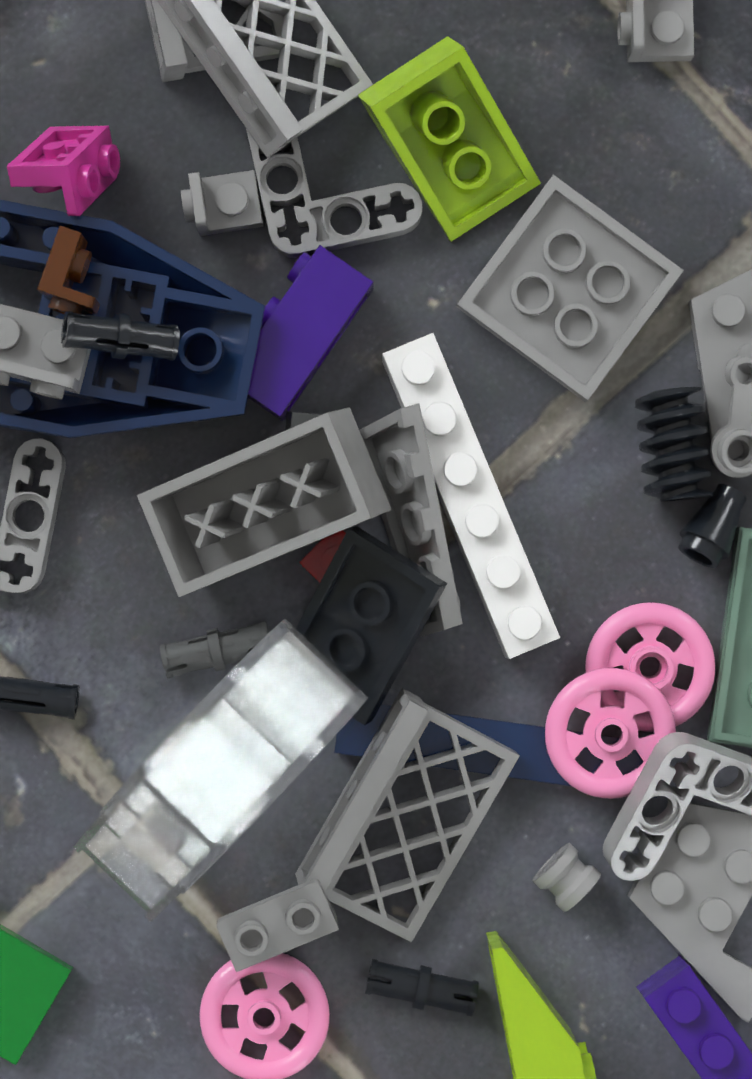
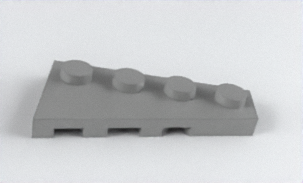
[360,403,463,637]

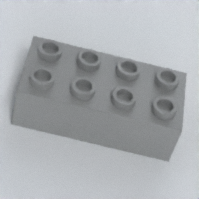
[137,407,392,597]

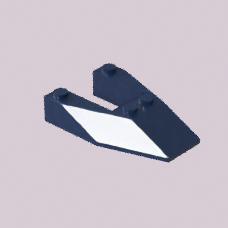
[0,200,265,438]

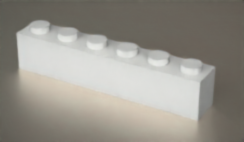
[382,333,560,659]

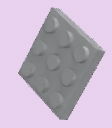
[456,175,684,402]

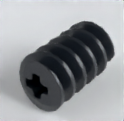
[635,387,714,502]

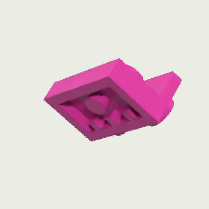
[7,126,120,216]

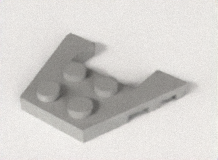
[688,269,752,468]
[627,803,752,1023]

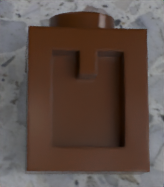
[37,226,100,315]

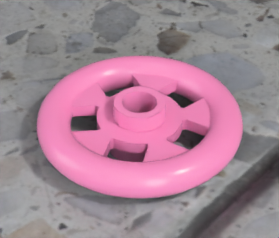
[585,602,716,732]
[545,668,676,799]
[199,953,330,1079]

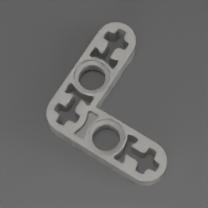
[246,128,422,258]
[0,438,66,593]
[603,732,752,881]

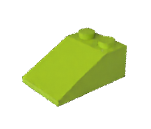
[358,36,541,242]
[486,931,596,1079]

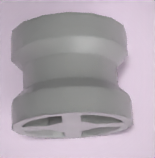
[532,842,601,912]

